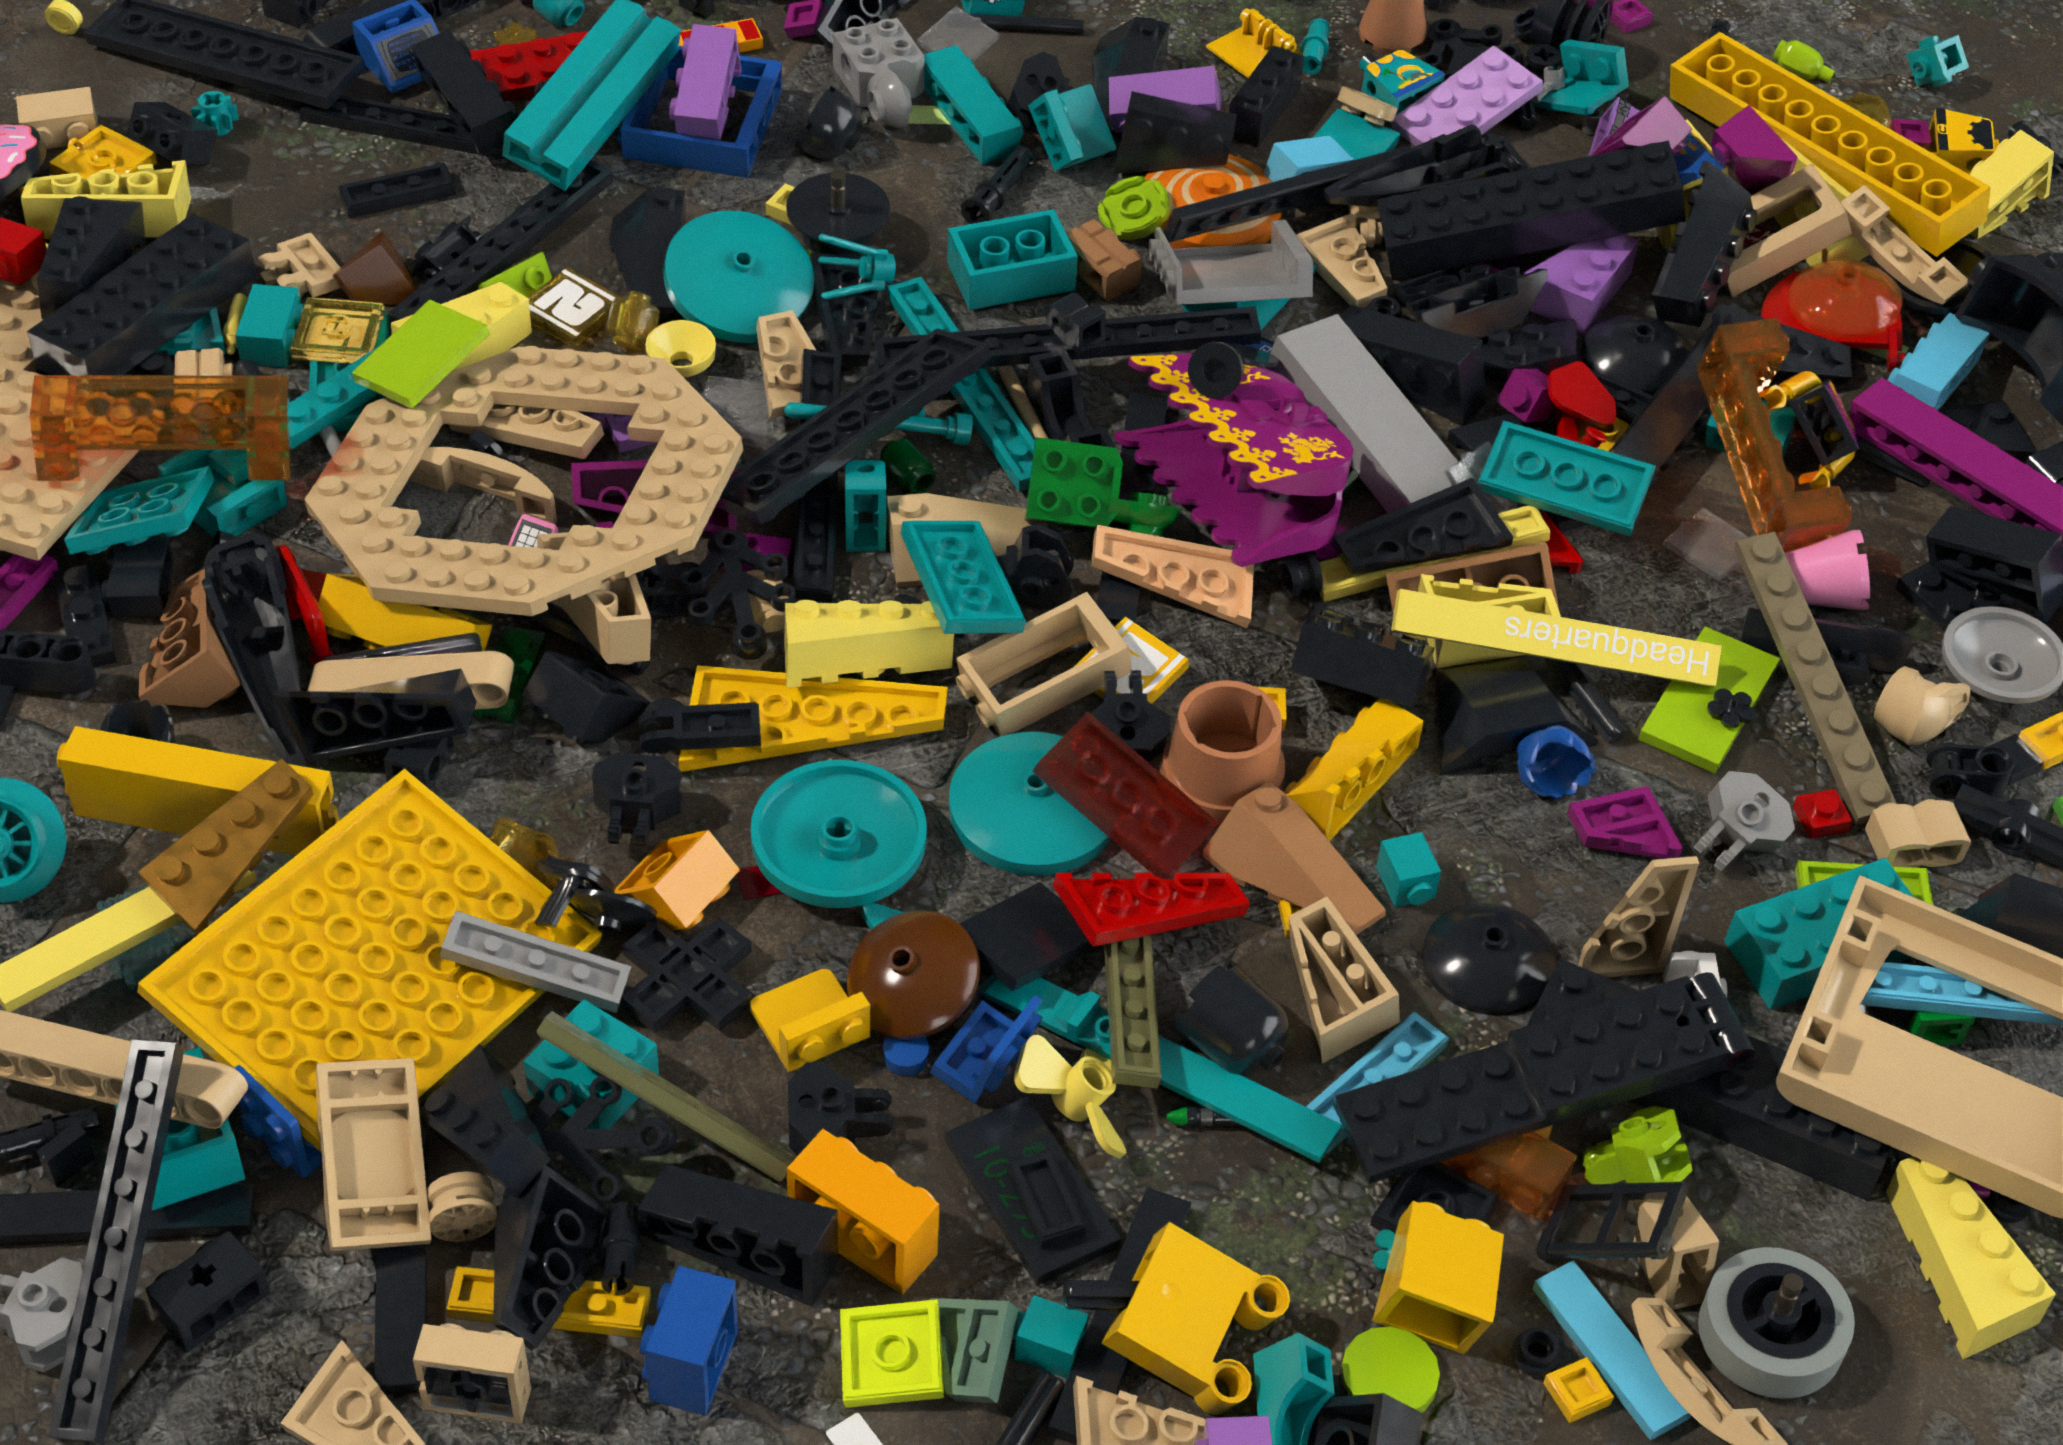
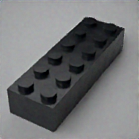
[27,213,257,392]

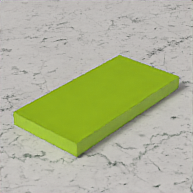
[1638,626,1781,774]

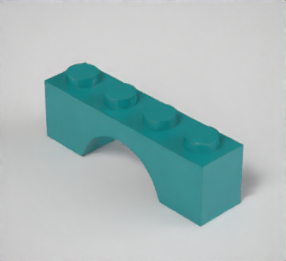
[1253,1332,1334,1445]

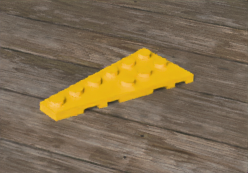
[678,665,948,772]

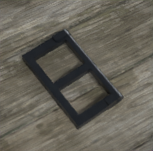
[1536,1182,1689,1260]

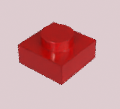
[1793,789,1853,839]

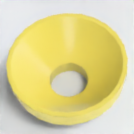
[645,320,716,378]

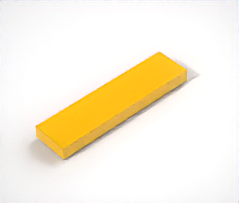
[446,1266,651,1338]

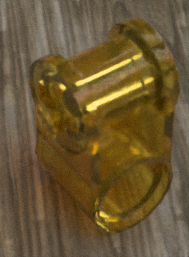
[489,818,559,889]

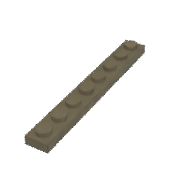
[1734,532,1897,826]

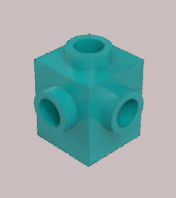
[1906,35,1969,88]

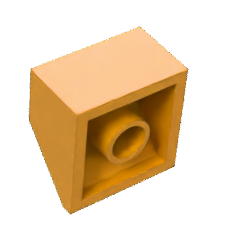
[615,830,740,931]

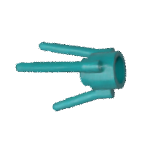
[818,234,896,300]

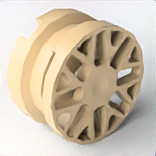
[427,1171,497,1242]

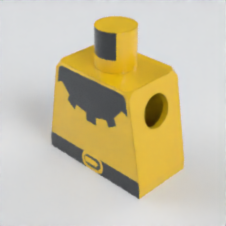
[1929,108,2003,174]

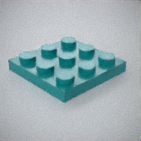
[64,466,215,555]

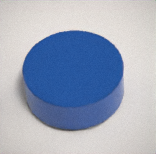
[883,1037,929,1076]

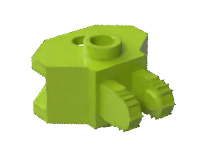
[1582,1106,1693,1184]

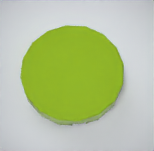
[1098,176,1171,240]
[1340,1326,1440,1413]

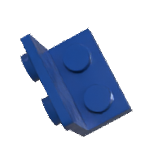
[234,1065,323,1178]

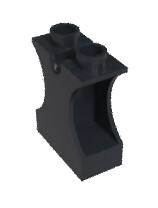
[1955,252,2063,426]

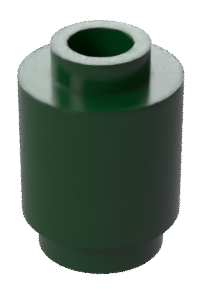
[880,439,936,494]

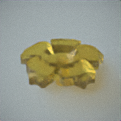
[493,22,537,46]

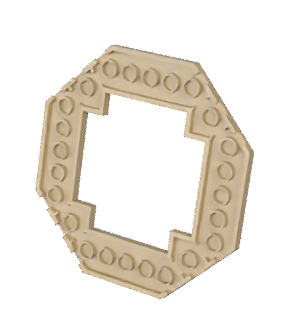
[304,346,743,616]

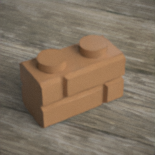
[1066,219,1142,302]

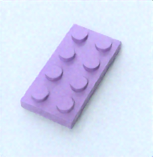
[1392,46,1543,146]

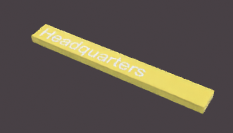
[1391,589,1722,687]

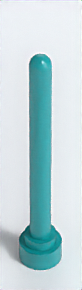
[784,402,973,445]

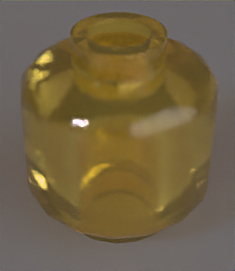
[606,291,660,350]

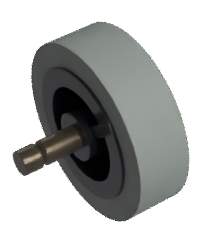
[1698,1247,1855,1398]

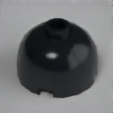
[795,85,862,160]

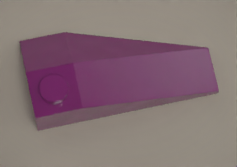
[1710,105,1798,195]

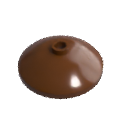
[847,910,980,1040]

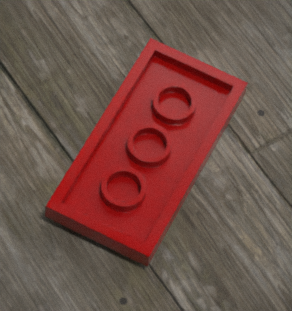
[469,31,588,102]

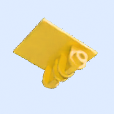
[1206,8,1303,78]

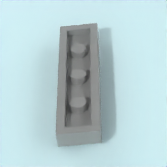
[440,911,632,1013]

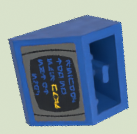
[352,0,439,93]

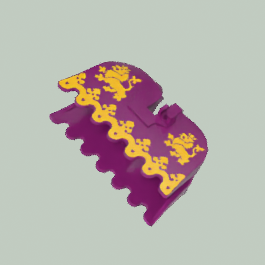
[1114,353,1354,567]

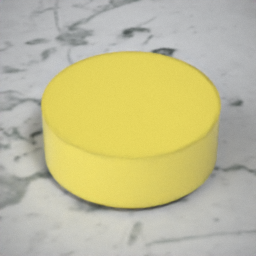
[44,0,83,35]

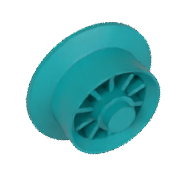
[0,778,67,903]

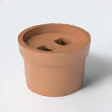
[1159,680,1285,827]

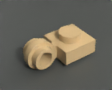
[1348,205,1382,248]

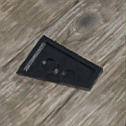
[1939,401,2037,463]

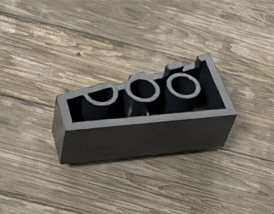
[37,196,146,319]
[1340,305,1487,426]
[638,1164,838,1307]

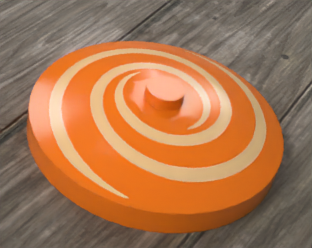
[1145,154,1283,248]

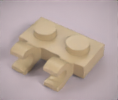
[258,232,341,299]

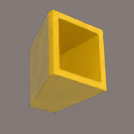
[1372,1201,1504,1355]

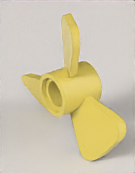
[1014,1035,1126,1159]

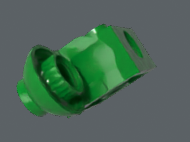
[1024,437,1182,537]

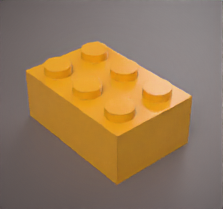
[787,1129,939,1295]

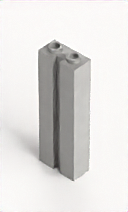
[1270,314,1471,513]

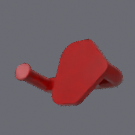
[1547,361,1616,448]
[275,545,333,666]

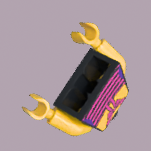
[1754,371,1859,496]

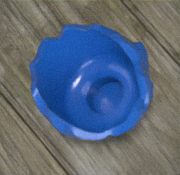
[1516,725,1596,800]

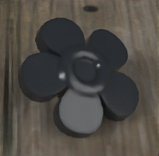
[1707,688,1756,728]

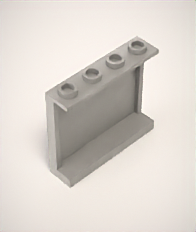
[1149,220,1313,305]

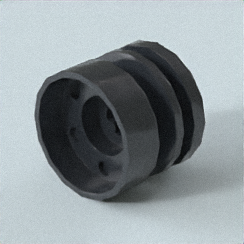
[1529,0,1613,50]

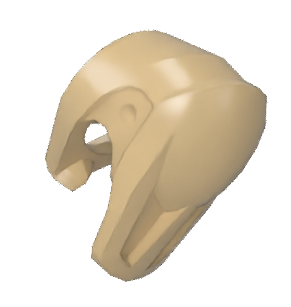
[1874,666,1971,745]

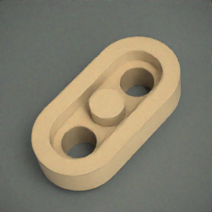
[1337,86,1398,126]

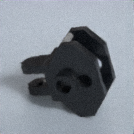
[1006,52,1075,131]
[996,524,1074,610]
[1081,670,1170,765]
[592,752,683,847]
[788,1062,893,1156]

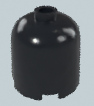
[1171,960,1289,1077]

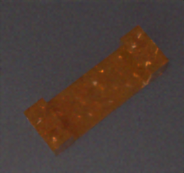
[1696,318,1852,553]
[29,375,291,481]

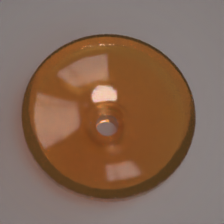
[1788,259,1903,339]

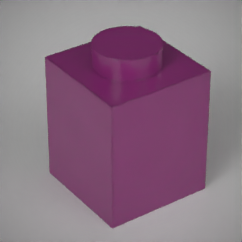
[1496,369,1556,422]

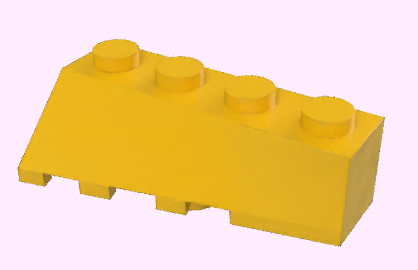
[318,574,492,651]
[1284,698,1424,842]

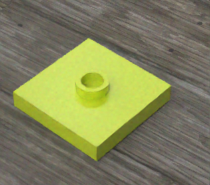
[840,1299,944,1408]

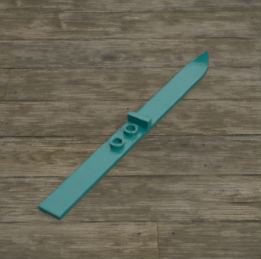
[860,903,1342,1163]

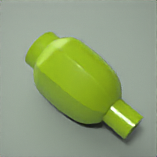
[1772,40,1835,83]

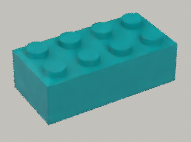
[1724,858,1913,1010]

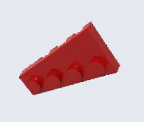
[1052,873,1250,947]

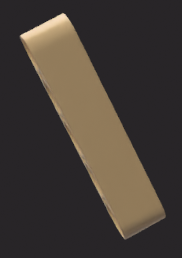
[307,651,514,709]

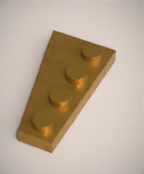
[138,759,314,936]

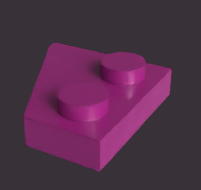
[1567,786,1683,859]

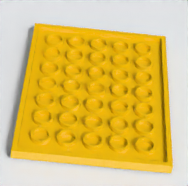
[137,769,602,1153]

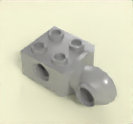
[832,18,924,129]

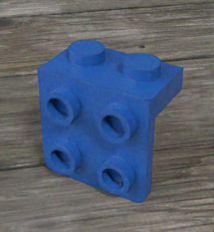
[930,995,1043,1104]

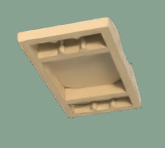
[316,1058,431,1251]

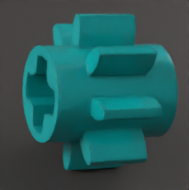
[191,91,239,136]

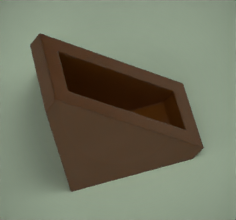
[332,232,418,306]

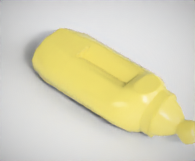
[223,293,248,355]

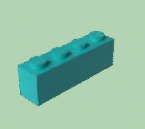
[924,45,1024,165]

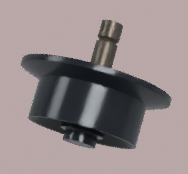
[786,169,890,255]

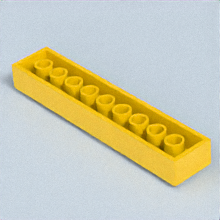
[1670,32,1991,257]

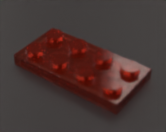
[1032,712,1219,879]

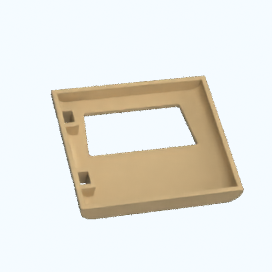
[1776,875,2063,1218]

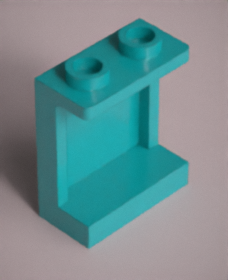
[158,429,288,537]

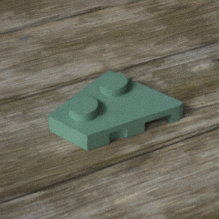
[930,1298,1019,1404]

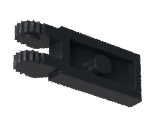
[639,702,761,754]

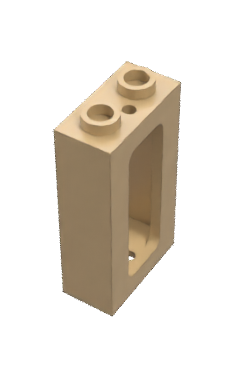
[1721,164,1852,297]
[955,592,1132,737]

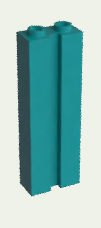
[502,0,681,191]

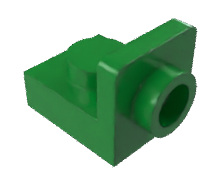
[1906,1011,1976,1045]

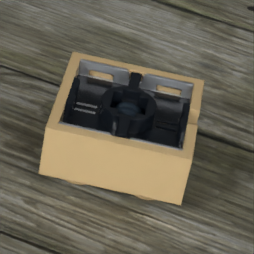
[413,1323,531,1424]

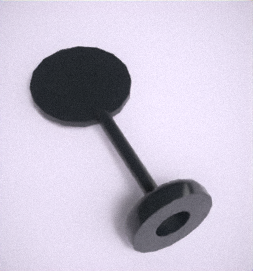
[1188,342,1278,398]

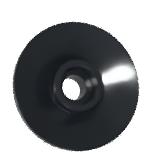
[569,889,657,933]

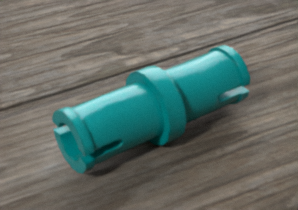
[1301,18,1330,75]

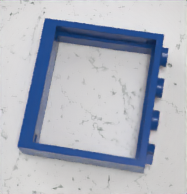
[616,46,783,178]

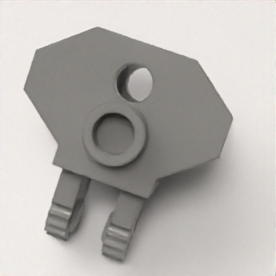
[1693,771,1795,871]
[0,1258,83,1372]

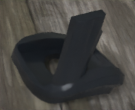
[534,854,616,927]

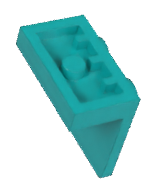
[1533,40,1629,117]
[1028,84,1116,172]

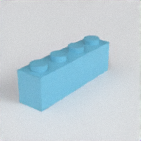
[1888,313,1990,411]

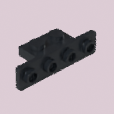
[1740,608,1912,686]

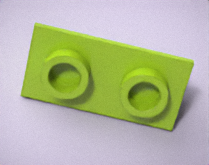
[477,252,555,300]

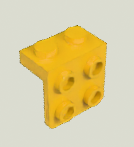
[750,969,870,1072]

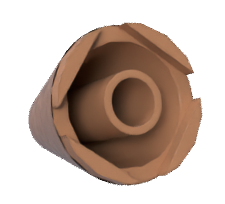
[1359,0,1427,55]

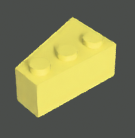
[1969,129,2054,239]
[1418,574,1561,669]

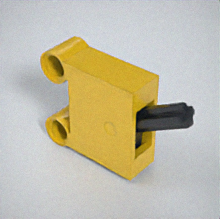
[1062,1222,1290,1415]

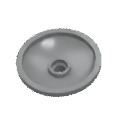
[1942,606,2063,704]

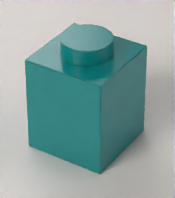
[1376,832,1441,908]
[1012,1295,1089,1379]

